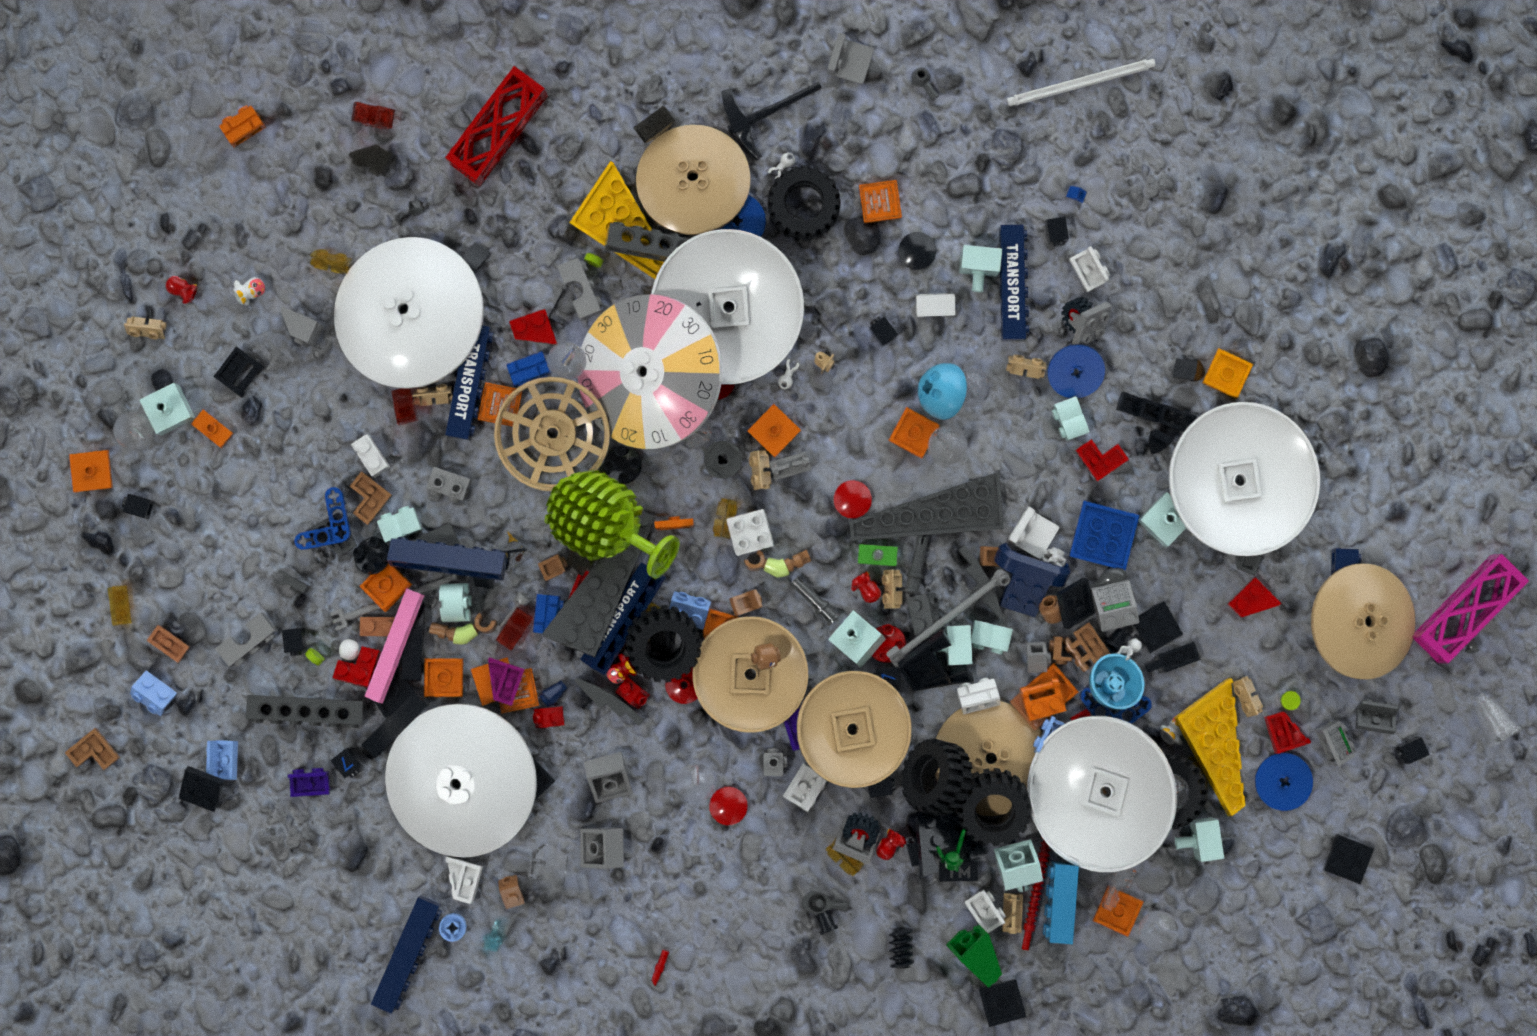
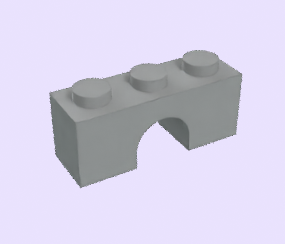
[557,258,603,321]
[215,613,278,667]

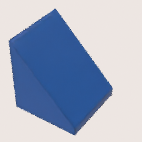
[1066,186,1087,203]

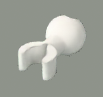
[768,152,795,179]
[778,359,799,389]
[1118,638,1142,661]

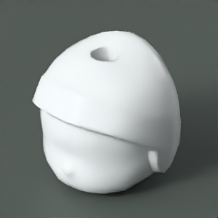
[339,639,360,660]

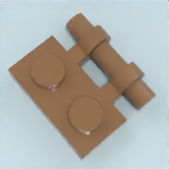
[1062,622,1111,672]

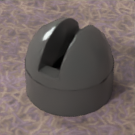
[408,200,425,216]
[1464,638,1479,654]

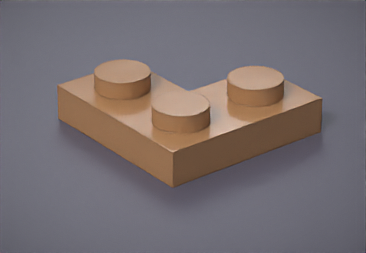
[350,471,392,525]
[65,728,121,770]

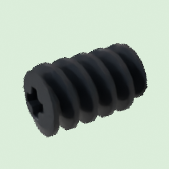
[889,927,914,968]

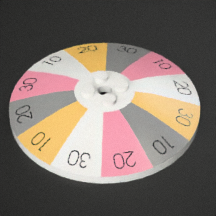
[577,294,722,449]

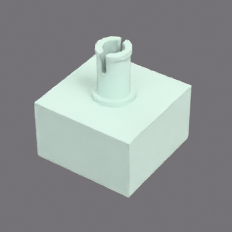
[959,245,1002,292]
[140,383,195,436]
[1138,492,1186,547]
[828,610,886,668]
[937,625,972,665]
[1175,817,1224,862]
[994,839,1043,892]

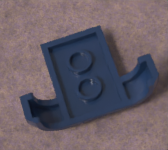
[994,543,1071,617]

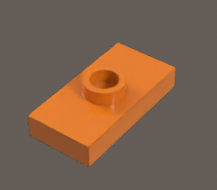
[191,409,234,448]

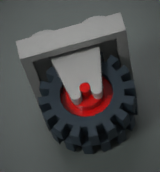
[1061,297,1112,345]
[833,812,880,864]

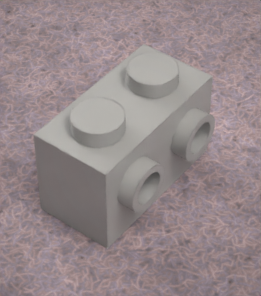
[426,467,472,504]

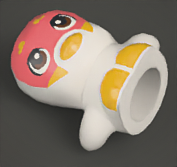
[232,277,265,306]
[1160,715,1183,745]

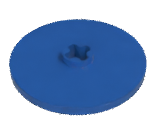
[718,195,766,237]
[1047,344,1105,398]
[1255,753,1313,811]

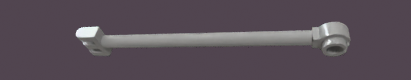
[887,569,1011,667]
[330,574,470,631]

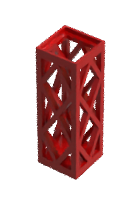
[445,66,548,187]

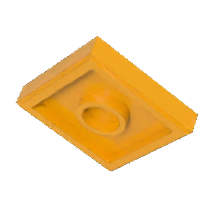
[1202,348,1253,399]

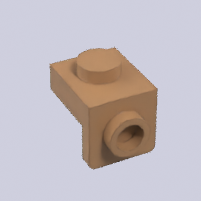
[979,546,1000,567]
[538,554,568,581]
[729,589,762,617]
[1048,636,1072,665]
[498,875,525,909]

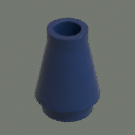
[539,680,568,707]

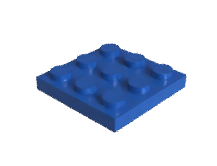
[1069,501,1140,570]

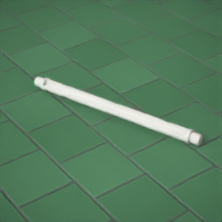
[1007,58,1156,106]

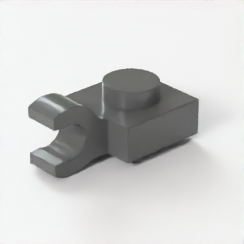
[274,570,310,594]

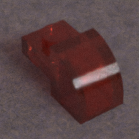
[351,102,395,129]
[391,388,418,426]
[495,607,533,652]

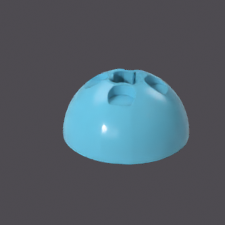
[918,363,967,420]
[1089,654,1145,710]

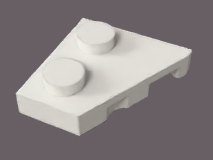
[446,856,483,904]

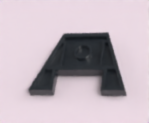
[898,629,974,691]
[915,812,987,879]

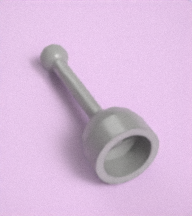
[495,591,531,633]

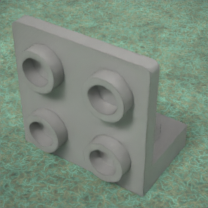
[827,33,874,85]

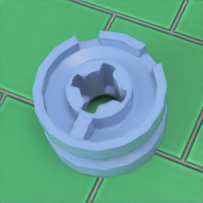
[439,913,467,942]

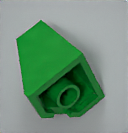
[946,925,1002,988]

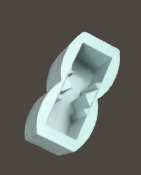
[1051,396,1090,441]
[377,506,422,543]
[971,620,1013,655]

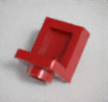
[615,677,650,709]
[533,706,564,728]

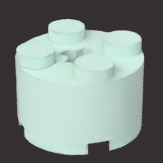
[439,583,472,622]

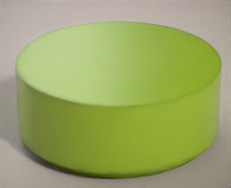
[584,253,604,268]
[305,648,325,666]
[1280,691,1301,710]

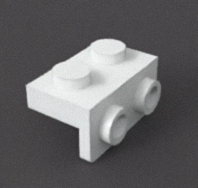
[1069,246,1110,293]
[783,764,827,812]
[964,889,1006,933]

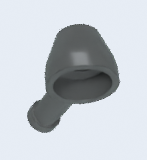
[911,67,939,101]

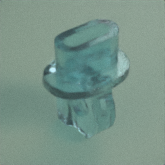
[483,919,503,952]

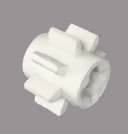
[1042,547,1066,567]

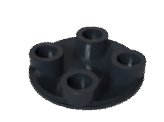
[898,232,936,270]
[603,445,642,484]
[353,536,389,575]

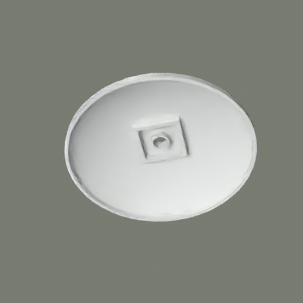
[651,229,804,384]
[334,237,484,389]
[1169,402,1320,556]
[385,704,537,857]
[1027,716,1177,872]

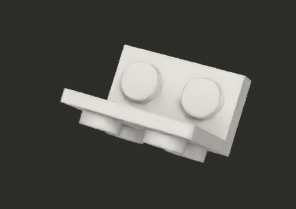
[1007,507,1059,559]
[727,509,775,556]

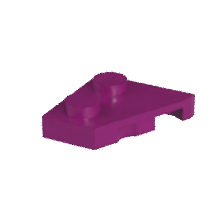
[488,657,524,706]

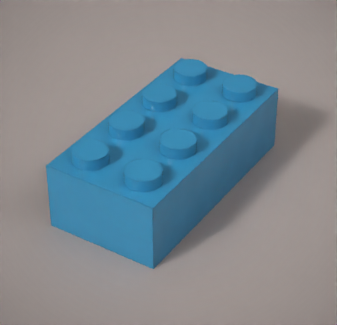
[1042,861,1079,945]

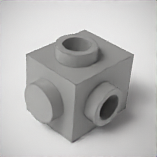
[1026,642,1051,673]
[764,748,787,776]

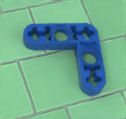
[294,487,351,550]
[1080,687,1152,724]

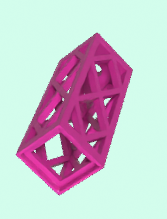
[1412,554,1529,664]

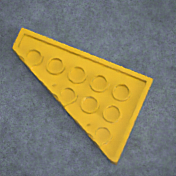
[569,161,664,280]
[1174,678,1246,816]

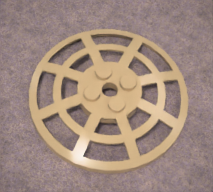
[494,376,610,491]

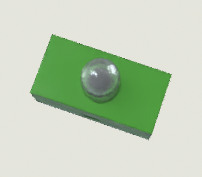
[857,544,898,566]

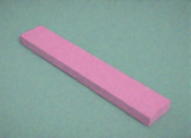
[365,588,425,704]

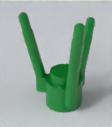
[936,829,966,872]

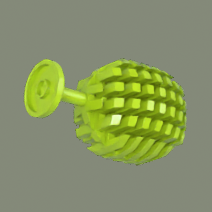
[544,470,680,579]

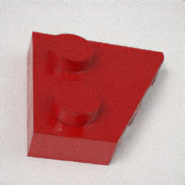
[509,309,557,345]
[1227,577,1282,618]
[1264,711,1311,754]

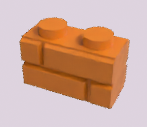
[219,105,266,148]

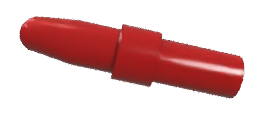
[651,949,670,986]

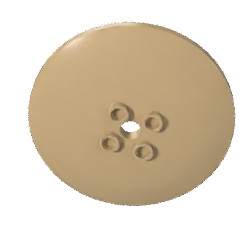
[636,125,751,235]
[1311,564,1415,679]
[693,617,808,732]
[797,671,911,788]
[935,701,1042,816]

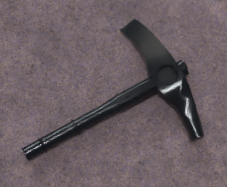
[721,82,822,161]

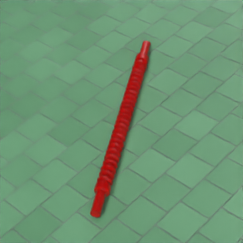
[1021,836,1051,951]

